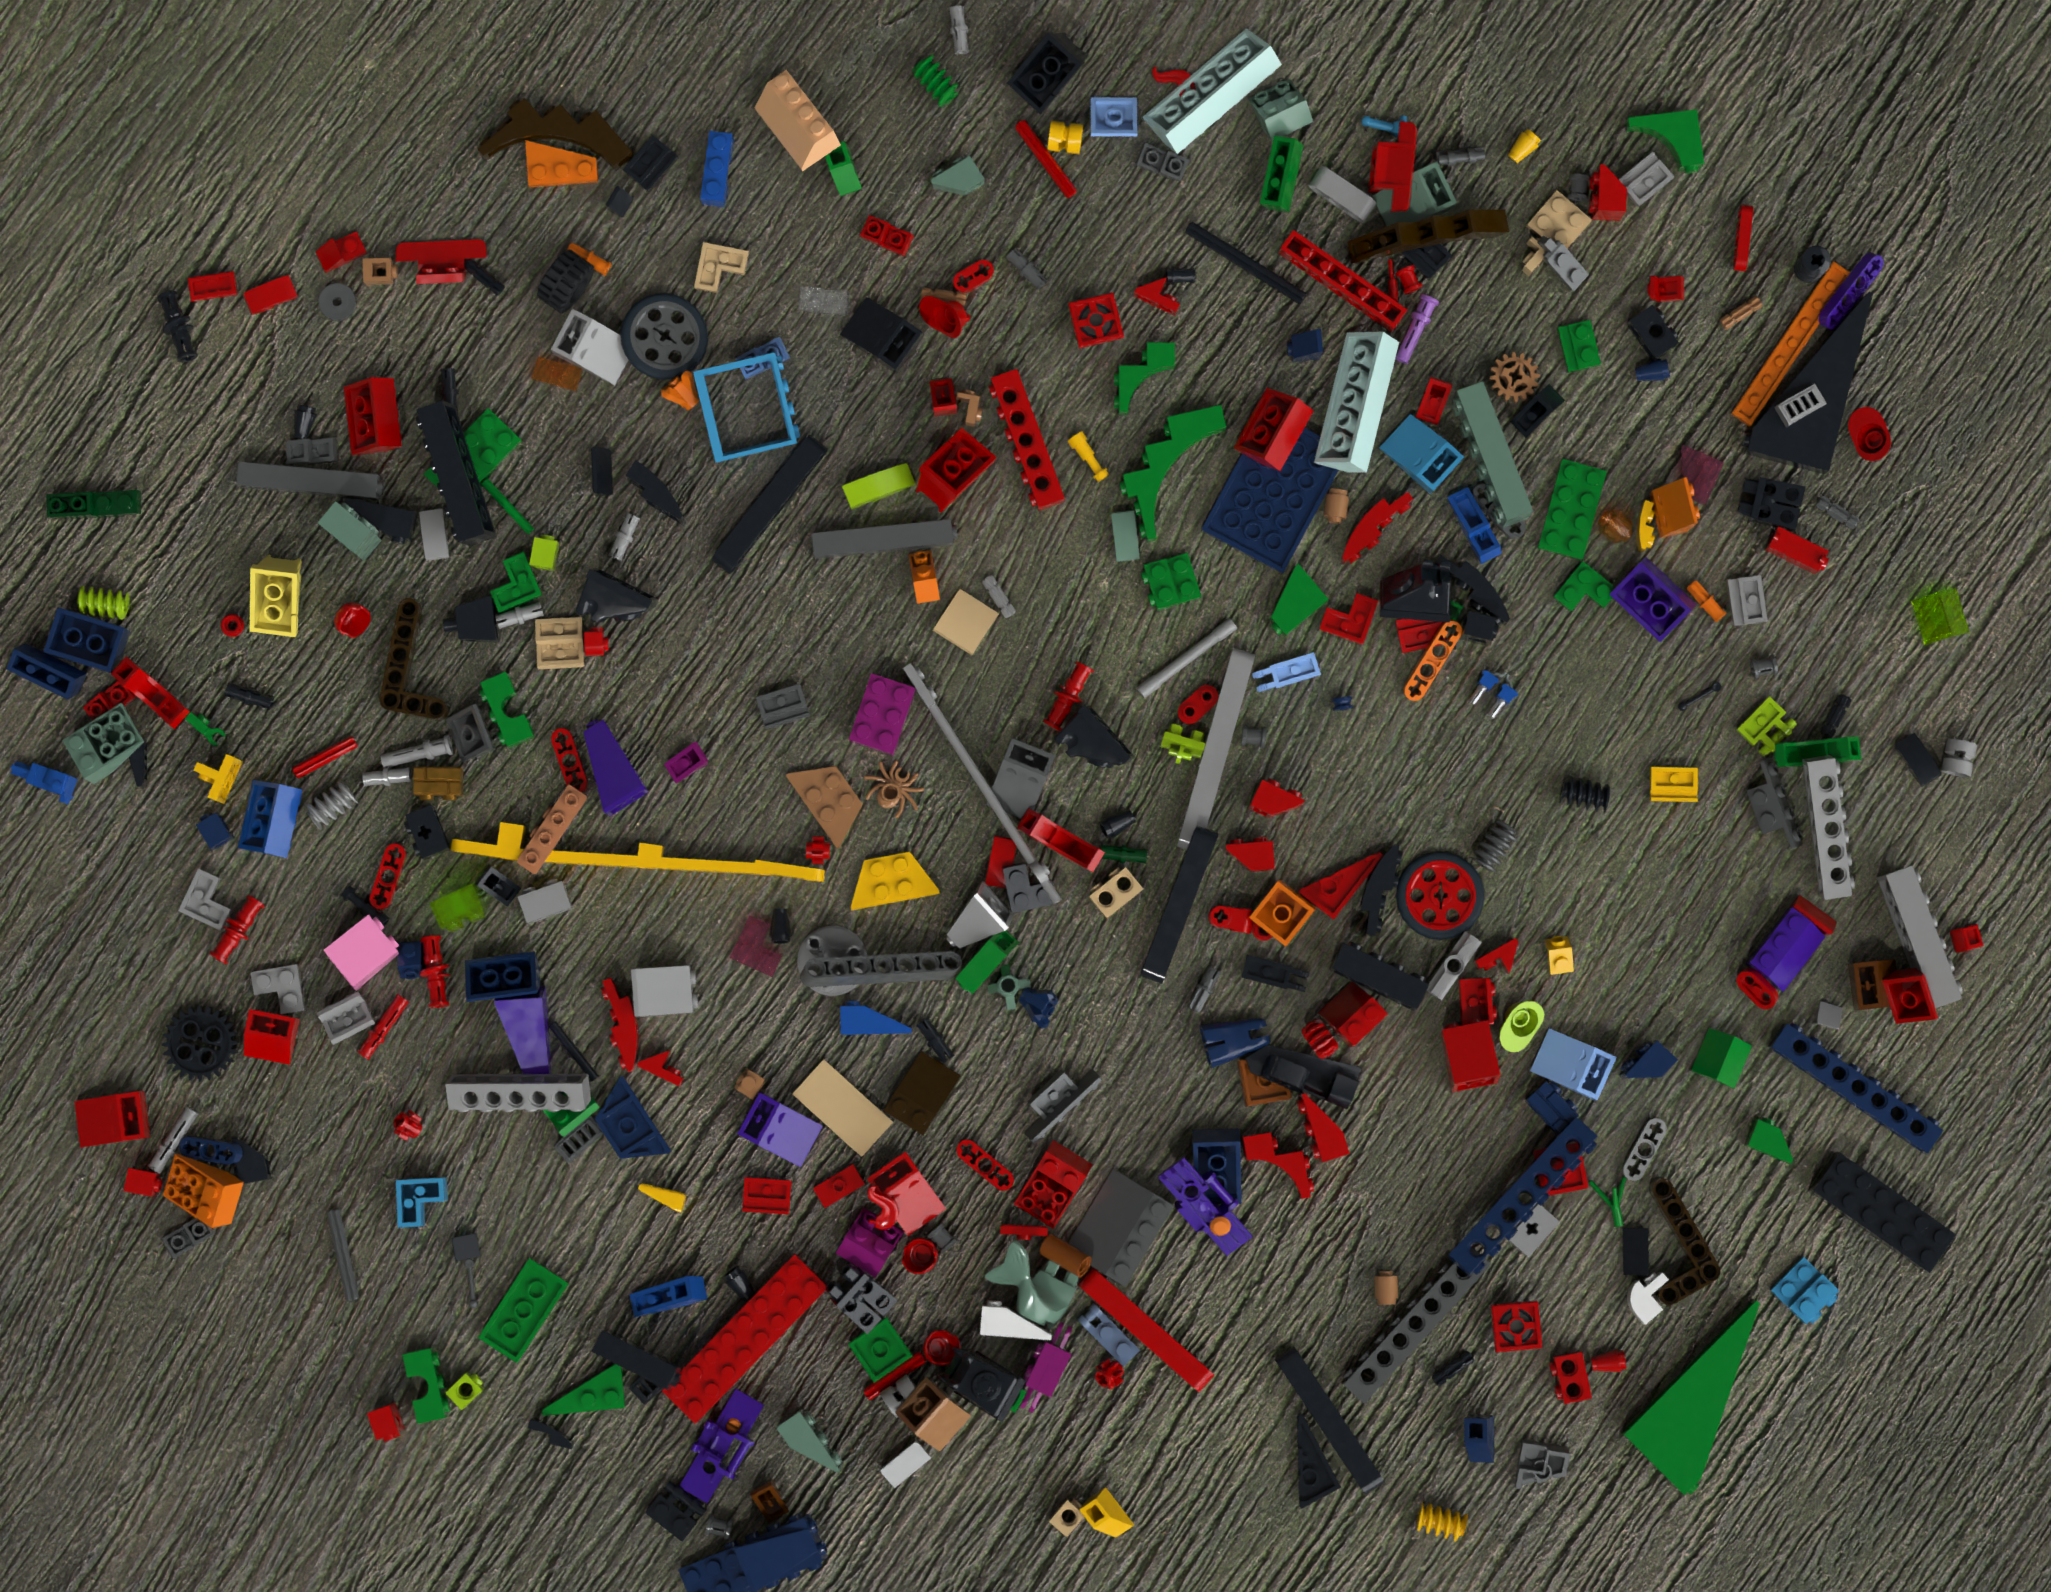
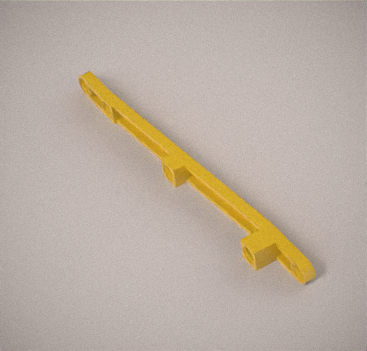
[450,822,825,882]

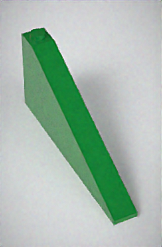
[1621,1300,1760,1495]

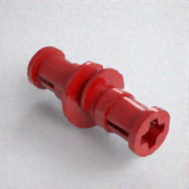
[1042,660,1094,731]
[208,895,265,965]
[420,935,451,1009]

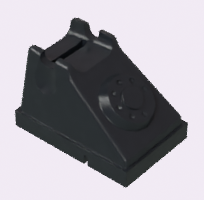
[1007,31,1089,115]
[1379,559,1451,622]
[575,568,659,623]
[1054,704,1135,768]
[937,1347,1026,1422]

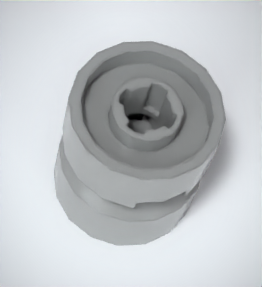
[1941,739,1977,777]
[880,1374,917,1418]

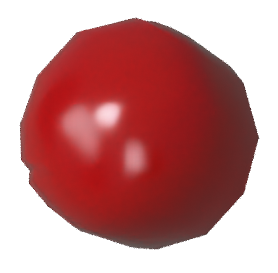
[333,602,371,638]
[901,1238,938,1274]
[923,1330,961,1366]

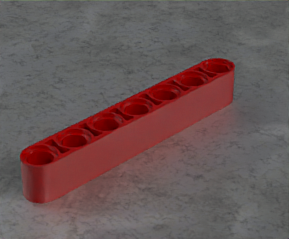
[1077,1267,1215,1393]

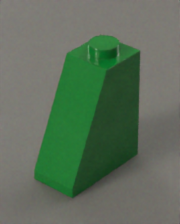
[1270,564,1329,637]
[955,930,1020,994]

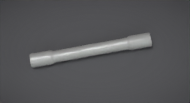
[1136,618,1237,699]

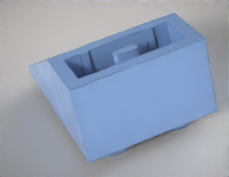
[1530,1028,1617,1100]

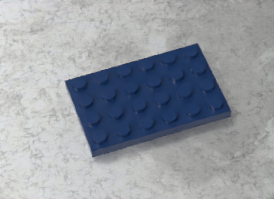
[1201,428,1339,574]

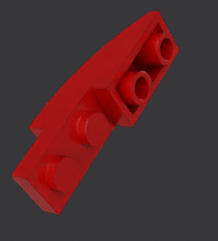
[1341,492,1413,564]
[601,978,639,1072]

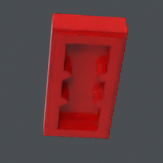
[187,271,238,302]
[813,1164,865,1208]
[1000,1224,1048,1240]

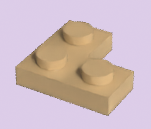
[694,242,749,293]

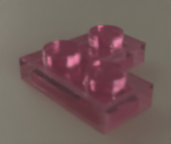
[730,915,783,977]

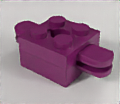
[1020,1322,1073,1413]

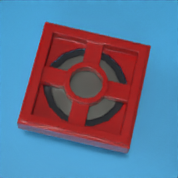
[1068,292,1124,349]
[1490,1300,1543,1352]

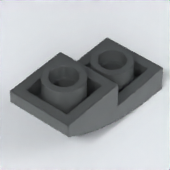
[1135,143,1189,182]
[161,1218,215,1259]

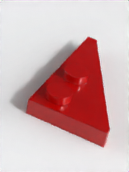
[1298,852,1384,920]

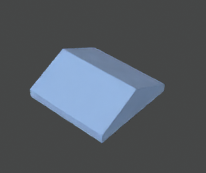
[1091,97,1137,136]

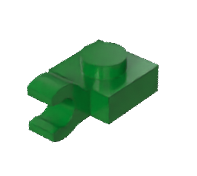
[185,712,227,746]

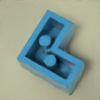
[396,1177,448,1228]

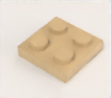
[1526,190,1592,249]

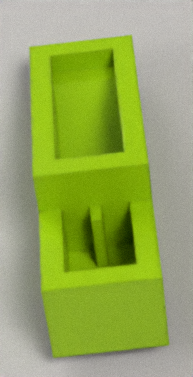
[842,463,916,510]

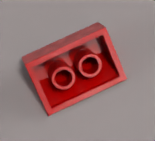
[343,377,402,455]
[1233,388,1314,471]

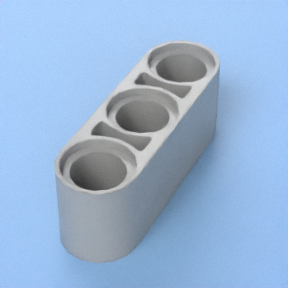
[1308,166,1376,223]

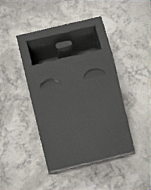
[986,738,1055,820]

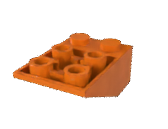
[1649,477,1700,538]
[163,1154,244,1228]

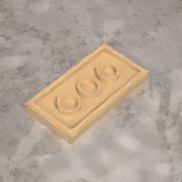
[793,1059,893,1157]

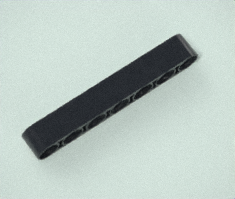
[711,435,828,574]
[1140,825,1219,984]
[1275,1346,1385,1495]

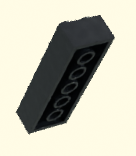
[416,400,497,546]
[1808,1152,1957,1273]

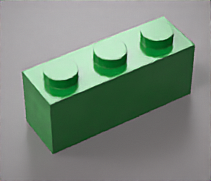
[1259,136,1304,213]

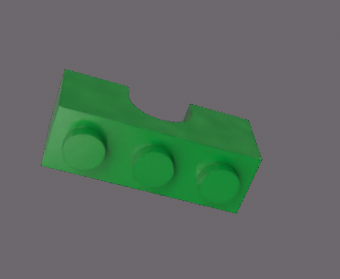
[479,671,536,748]
[402,1347,450,1424]

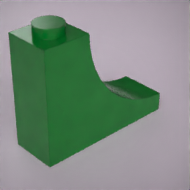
[1625,109,1704,174]

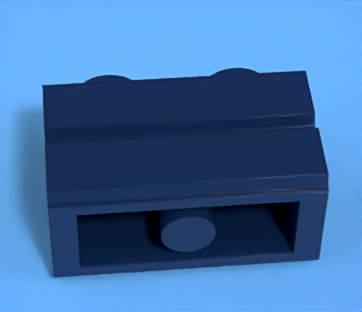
[1524,1081,1579,1135]

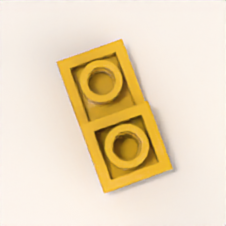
[1636,500,1655,552]

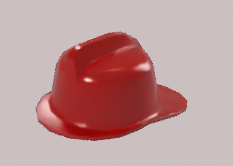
[919,296,971,338]
[1848,407,1891,462]

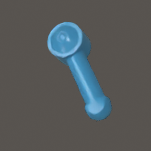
[1361,115,1407,138]

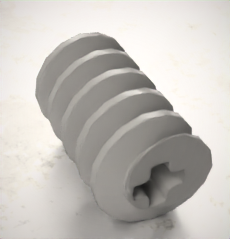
[307,781,359,830]

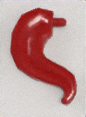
[1152,67,1196,97]
[867,1183,899,1230]

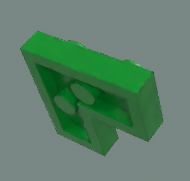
[490,552,543,613]
[1553,561,1616,612]

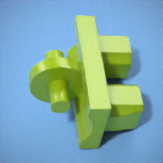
[1160,724,1205,765]

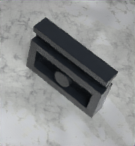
[623,135,679,193]
[1400,244,1453,281]

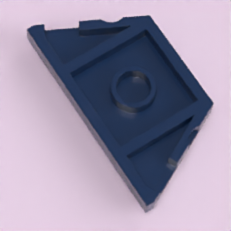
[595,1075,672,1159]

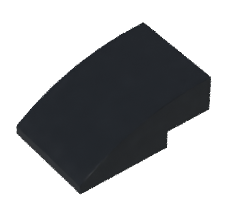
[626,460,686,526]

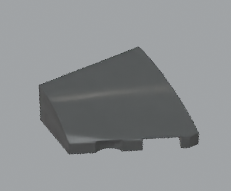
[1515,1439,1571,1489]

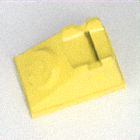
[250,555,301,637]

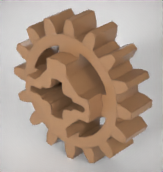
[1489,352,1540,403]

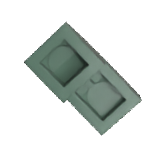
[1111,510,1140,562]

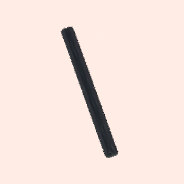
[1185,222,1307,304]

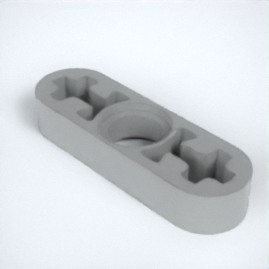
[1622,1118,1667,1181]

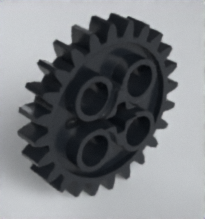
[161,1006,240,1082]

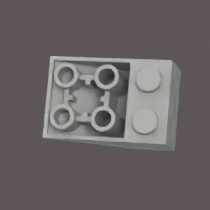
[551,309,629,386]

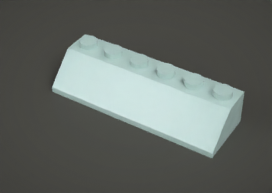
[1142,28,1282,154]
[1314,332,1399,472]

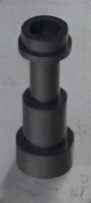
[341,886,390,926]

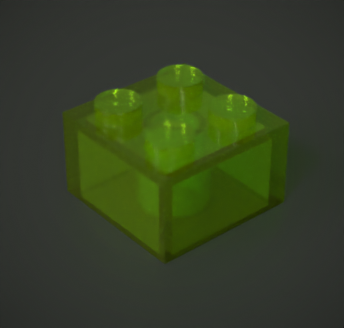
[429,884,489,933]

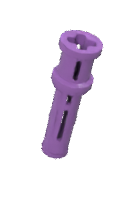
[1395,294,1439,364]

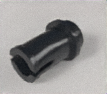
[1166,267,1195,285]

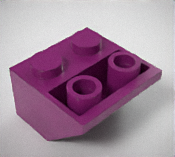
[836,1208,904,1278]

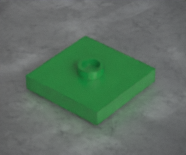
[848,1317,913,1383]

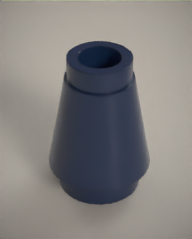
[1635,358,1670,381]

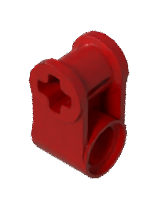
[1208,906,1254,934]

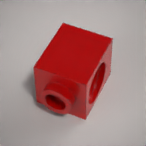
[123,1168,162,1197]

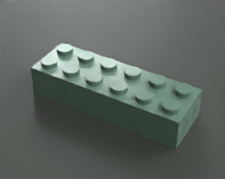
[1451,381,1533,528]

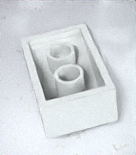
[980,1300,1052,1340]

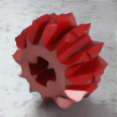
[1302,1018,1338,1059]

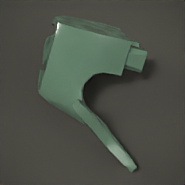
[984,1240,1079,1329]

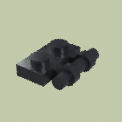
[645,1481,707,1542]

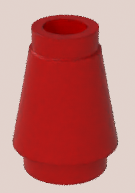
[1591,1349,1627,1372]

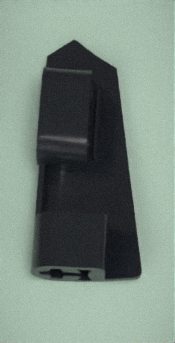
[1245,1045,1361,1109]

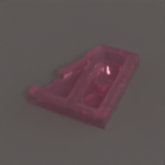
[1680,445,1724,506]

